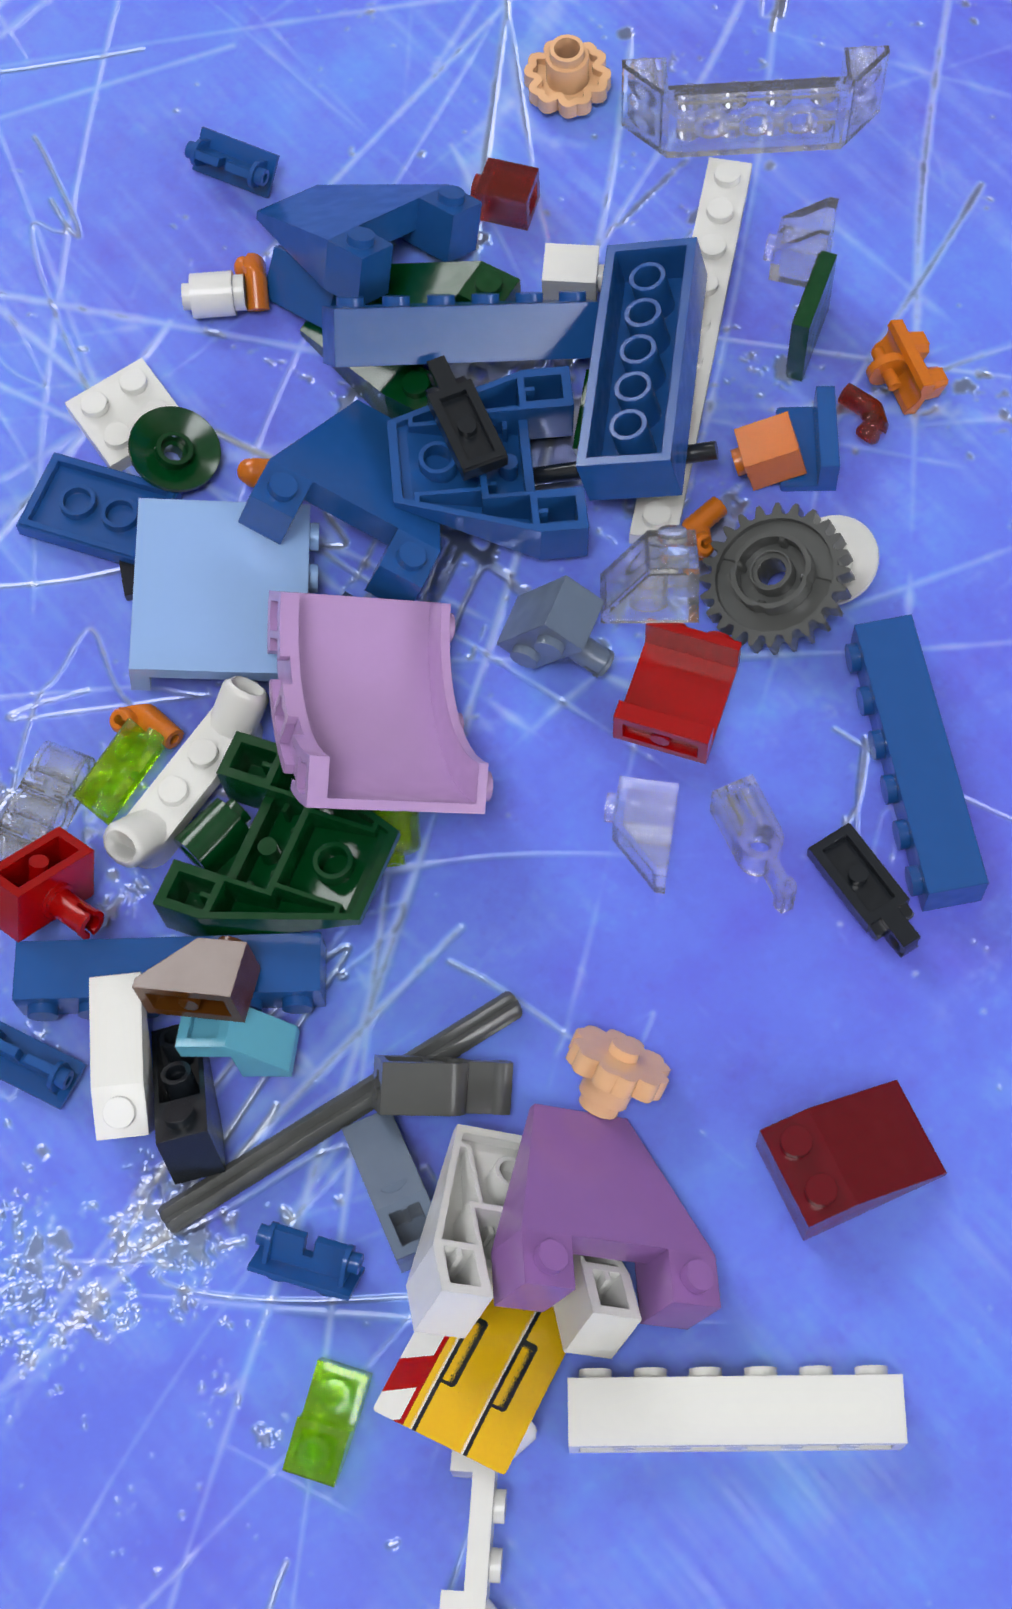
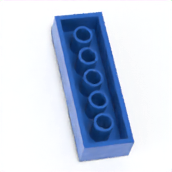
[576,237,707,501]

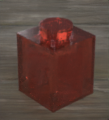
[470,157,540,231]

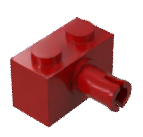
[0,826,104,943]

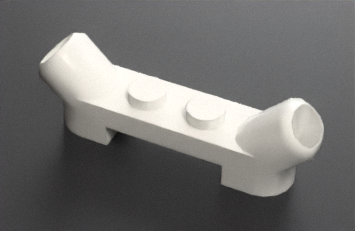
[103,676,269,869]
[439,1421,537,1609]

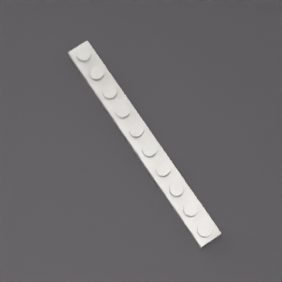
[629,157,752,551]

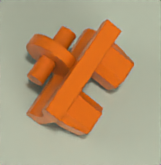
[866,319,948,415]

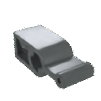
[371,1055,513,1116]

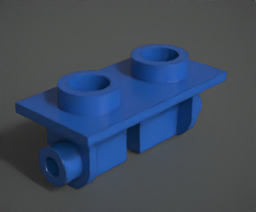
[185,127,280,198]
[0,1021,87,1110]
[247,1221,365,1301]

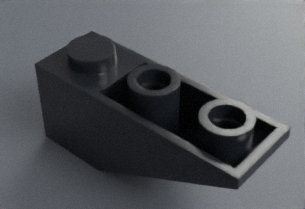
[151,1024,226,1185]

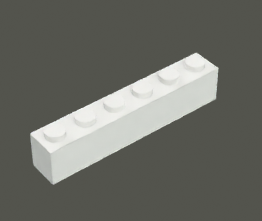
[567,1365,908,1453]

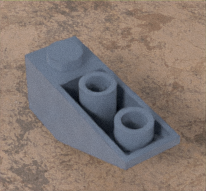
[341,1113,431,1273]

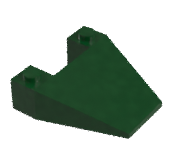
[300,261,521,418]
[153,731,401,936]

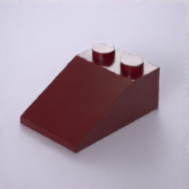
[756,1080,947,1241]

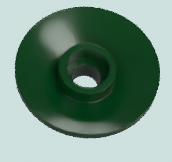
[128,406,221,492]

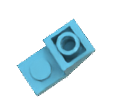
[175,1007,300,1077]

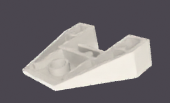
[406,1124,642,1359]

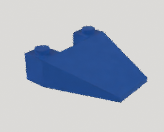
[256,184,482,304]
[387,366,589,560]
[238,400,441,601]

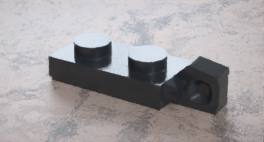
[425,355,508,481]
[807,823,921,958]

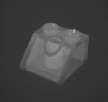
[600,525,700,624]

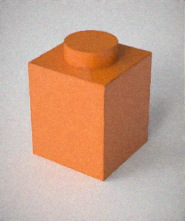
[730,411,807,491]

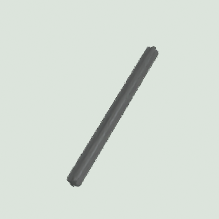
[158,991,522,1233]

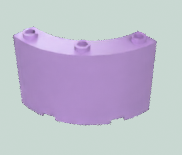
[267,590,493,814]

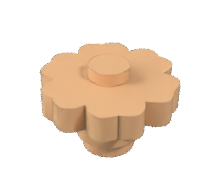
[524,34,611,119]
[565,1025,671,1120]

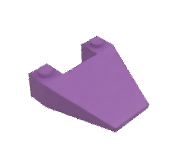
[491,1104,721,1330]

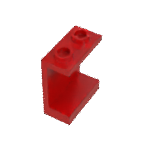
[613,616,742,764]

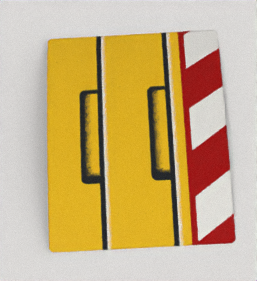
[374,1298,566,1474]

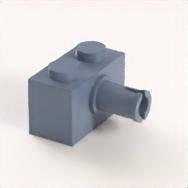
[497,575,614,678]

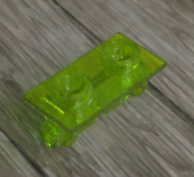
[72,718,164,825]

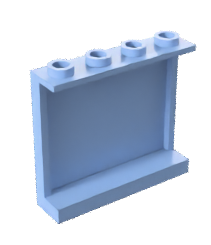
[128,498,319,691]

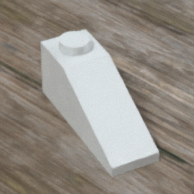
[89,972,155,1141]

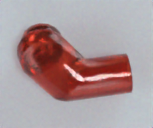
[838,383,889,445]

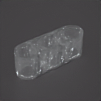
[0,741,96,861]

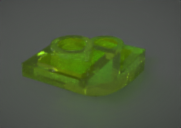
[282,1357,373,1487]

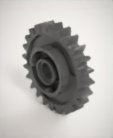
[699,503,855,655]

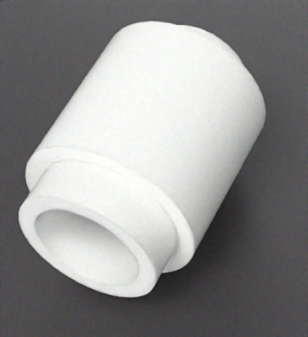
[181,270,247,319]

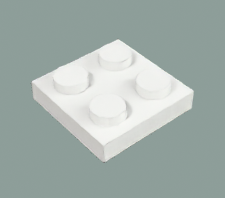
[65,358,179,471]

